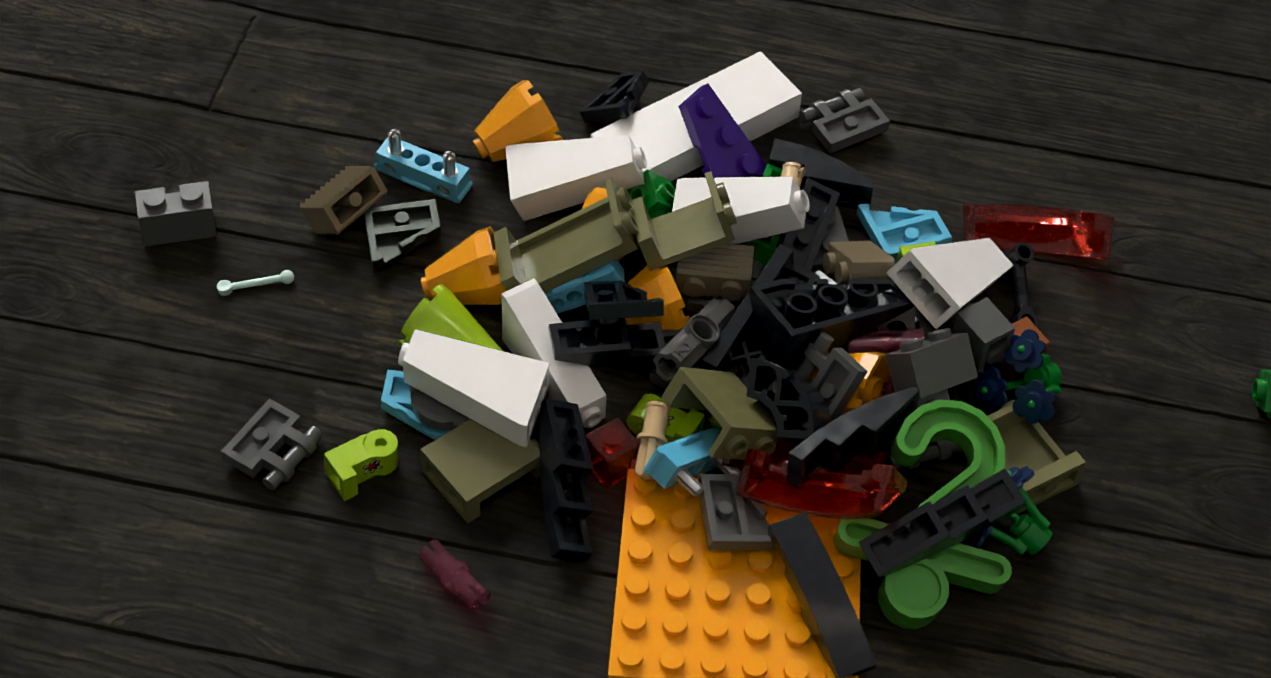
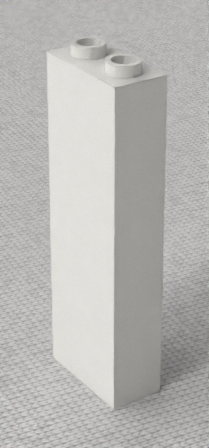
[591,51,802,181]

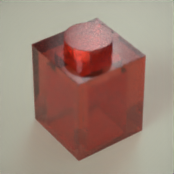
[585,418,640,489]

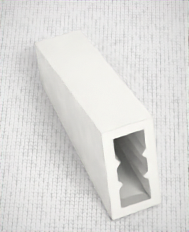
[505,135,647,221]
[672,177,810,244]
[886,238,1014,329]
[501,278,606,428]
[398,329,550,448]

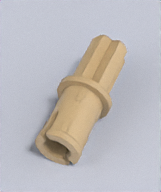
[634,401,671,480]

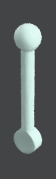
[217,270,294,296]

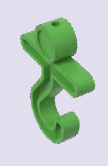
[833,400,1012,629]

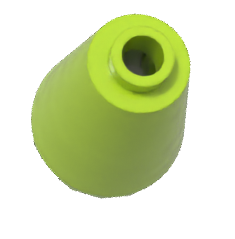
[397,284,502,351]

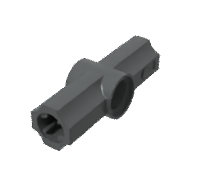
[653,298,735,381]

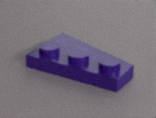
[678,83,767,178]

